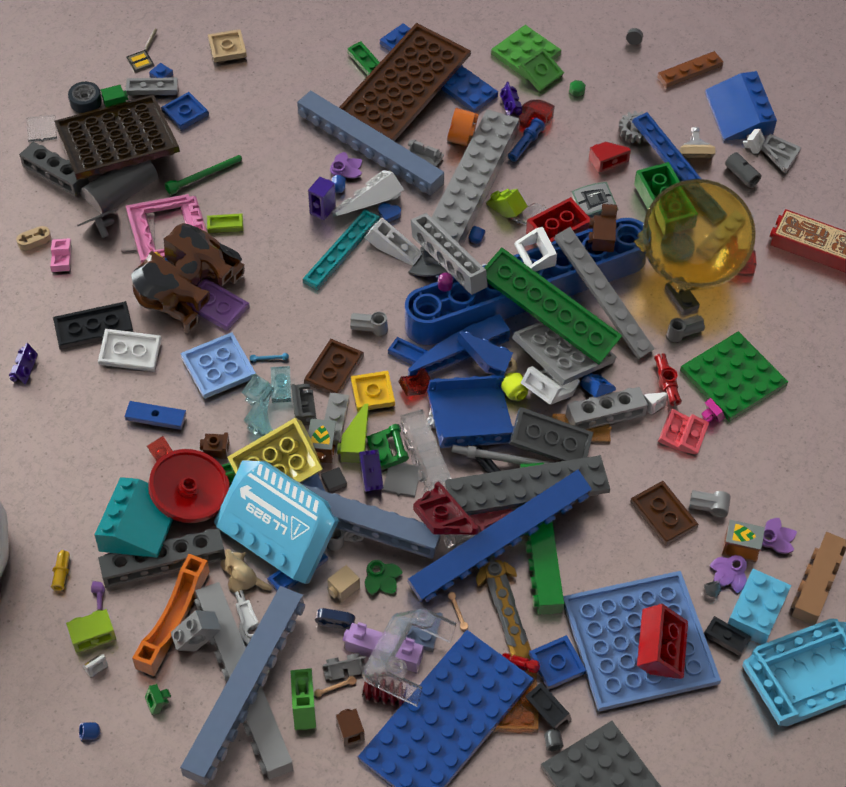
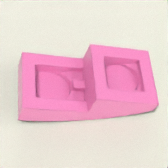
[50,238,71,272]

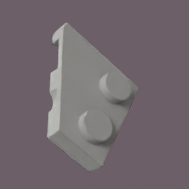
[762,134,801,173]

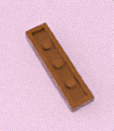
[657,51,724,88]

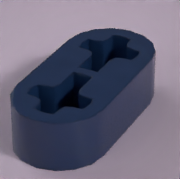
[315,608,356,630]

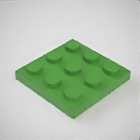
[491,25,561,80]

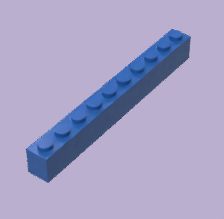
[407,469,592,602]

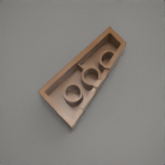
[790,532,846,625]

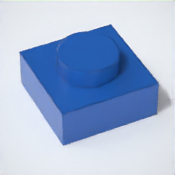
[149,63,173,78]

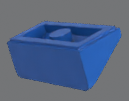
[580,373,616,397]

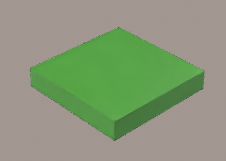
[518,48,564,92]

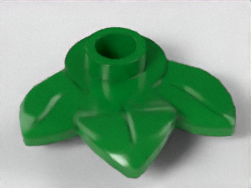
[364,560,403,595]

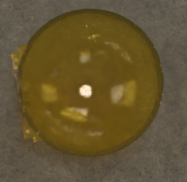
[634,179,756,293]

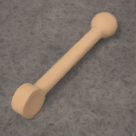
[448,592,468,631]
[314,676,357,698]

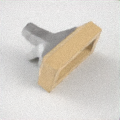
[679,127,716,158]

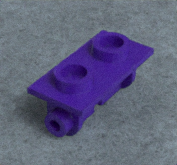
[500,82,523,116]
[9,343,38,384]

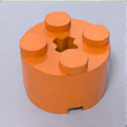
[447,108,479,147]

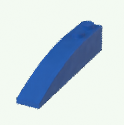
[408,314,510,382]

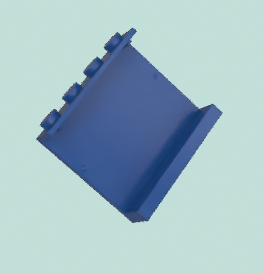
[427,375,514,448]

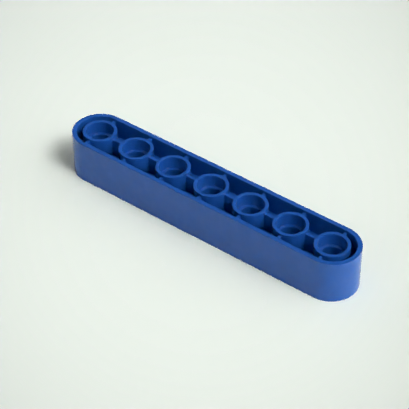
[405,218,650,345]

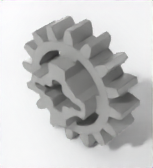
[618,111,654,144]

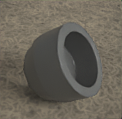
[704,581,721,597]

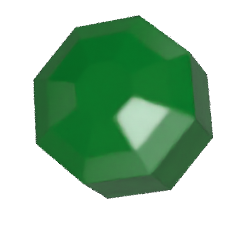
[569,80,586,97]

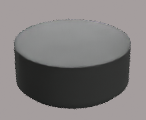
[626,28,643,45]

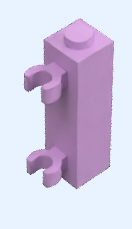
[343,622,424,673]

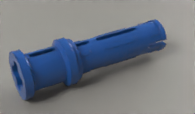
[507,118,545,162]

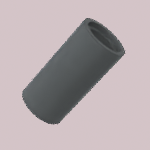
[725,152,762,188]

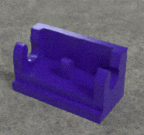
[359,450,384,491]

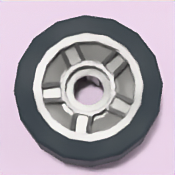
[68,81,102,113]

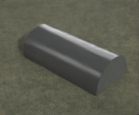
[80,160,158,214]

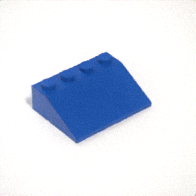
[705,71,777,141]

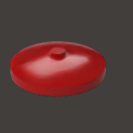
[148,449,229,523]

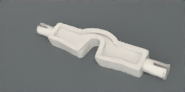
[235,590,269,674]

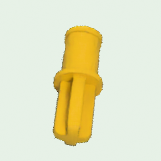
[51,550,70,591]

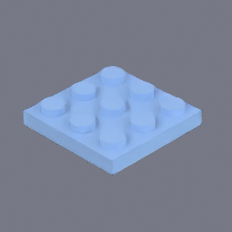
[180,332,256,399]

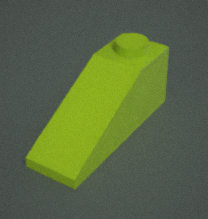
[337,404,369,463]

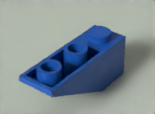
[457,330,513,376]

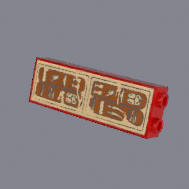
[769,209,846,273]

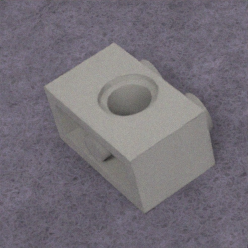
[171,610,221,651]

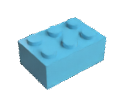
[728,569,791,645]

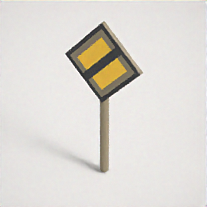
[126,29,157,72]

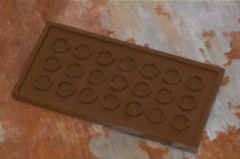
[339,23,471,141]

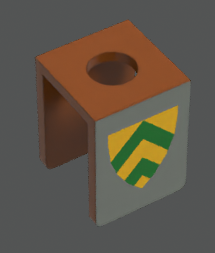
[308,419,336,463]
[722,520,765,562]

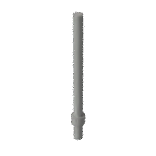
[451,445,553,464]

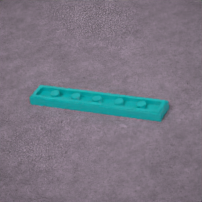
[302,209,380,291]

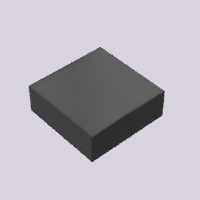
[321,467,347,493]

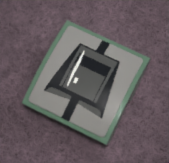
[572,182,619,218]

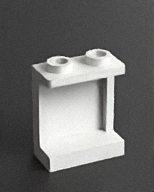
[521,366,580,405]

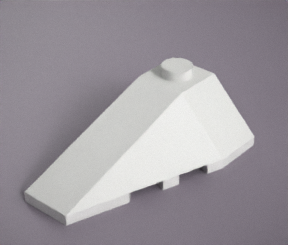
[331,170,404,216]

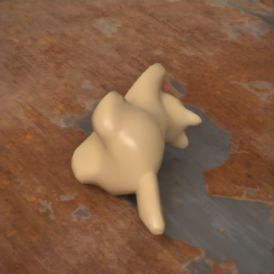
[221,549,272,593]

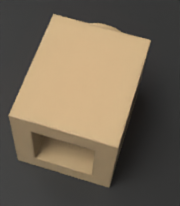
[327,565,360,602]

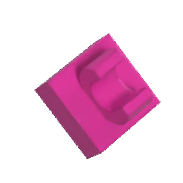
[701,398,725,423]

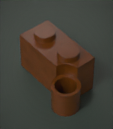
[588,204,617,252]

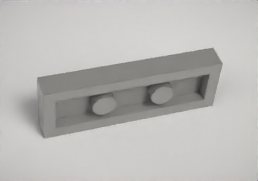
[126,78,178,95]
[324,393,349,445]

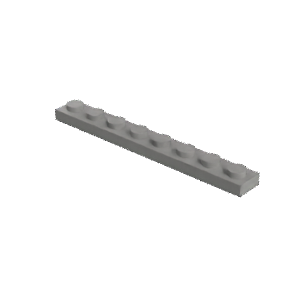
[554,227,655,360]

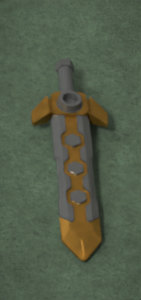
[476,555,531,661]

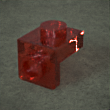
[398,368,431,396]

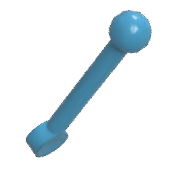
[249,353,289,363]

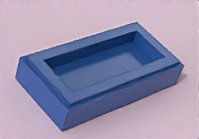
[388,337,428,365]

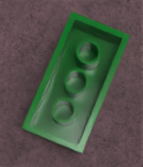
[634,162,698,236]

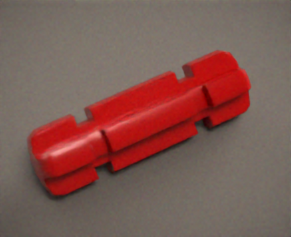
[502,653,540,673]

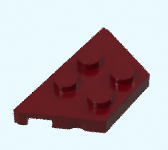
[413,482,479,535]

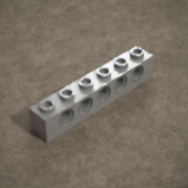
[411,213,487,295]

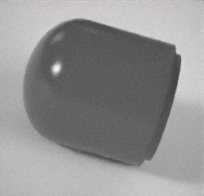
[544,729,564,751]

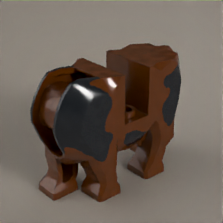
[131,223,245,334]

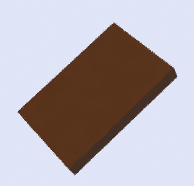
[304,338,364,394]
[630,481,699,546]

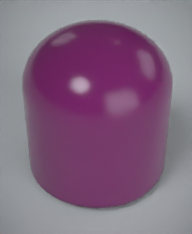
[438,272,453,291]

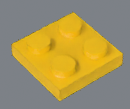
[351,371,395,412]

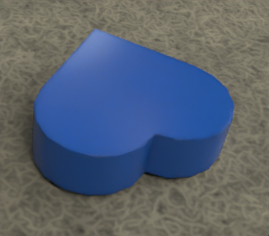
[378,203,401,223]

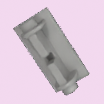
[408,139,444,166]
[322,653,367,681]

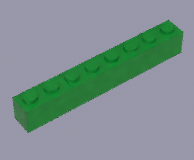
[520,463,564,615]

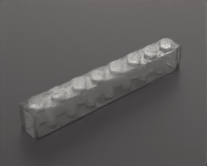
[399,409,475,551]

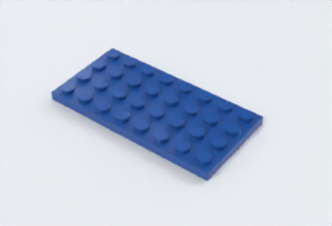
[357,630,534,787]

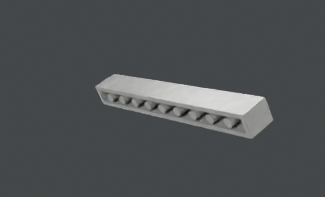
[194,582,294,780]

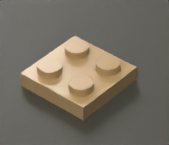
[208,29,247,62]

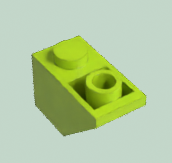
[486,189,528,218]

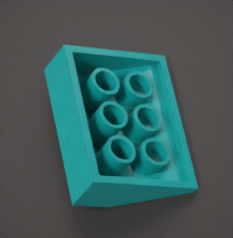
[94,477,173,558]

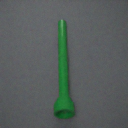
[164,155,242,196]

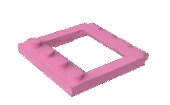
[126,194,207,264]

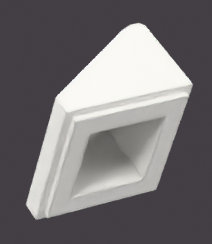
[644,392,667,414]
[82,654,108,677]

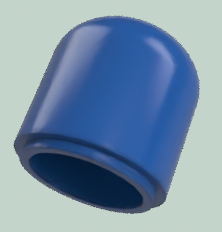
[332,175,346,193]
[468,226,485,244]
[79,722,101,740]

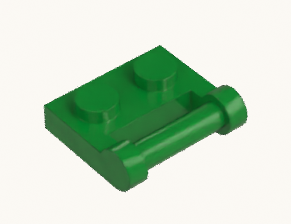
[366,424,409,470]

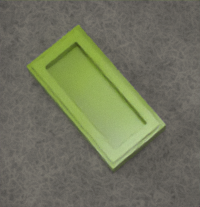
[207,213,244,233]

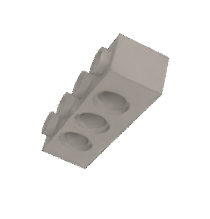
[565,387,648,430]

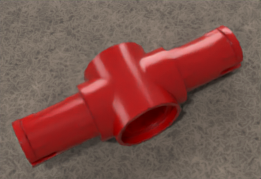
[654,353,682,406]

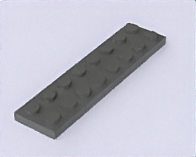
[445,455,610,515]

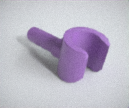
[91,581,105,610]

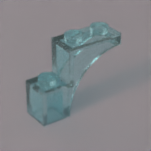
[242,374,275,436]

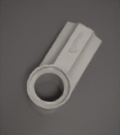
[350,311,388,336]
[689,490,731,518]

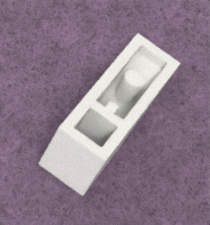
[364,218,422,266]

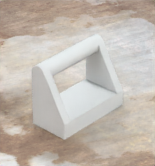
[514,227,557,272]

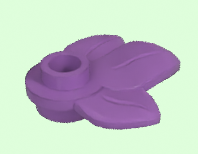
[330,152,362,178]
[762,518,797,554]
[710,555,747,593]

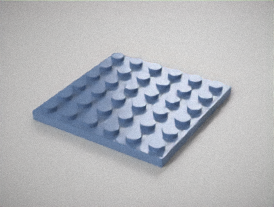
[563,571,721,712]

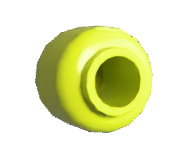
[501,373,529,401]

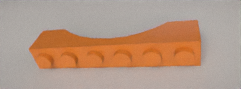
[132,554,210,676]

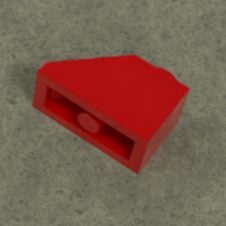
[589,142,631,173]

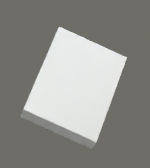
[98,329,162,372]

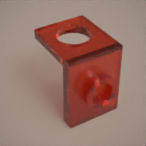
[146,436,173,462]

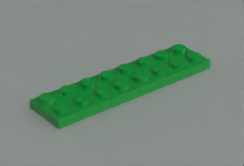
[484,247,623,365]

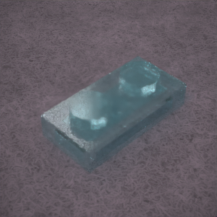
[271,366,291,403]

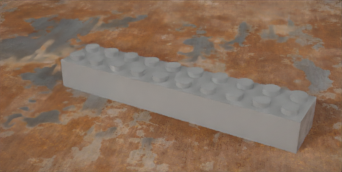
[431,109,519,247]

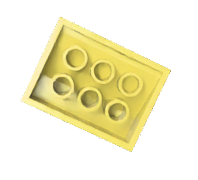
[227,418,323,482]

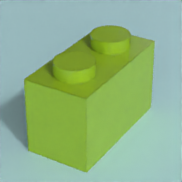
[66,609,116,653]

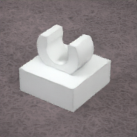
[743,129,765,153]

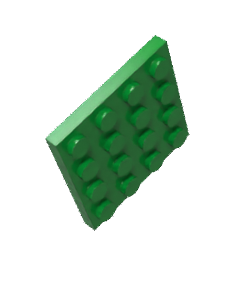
[680,331,788,422]

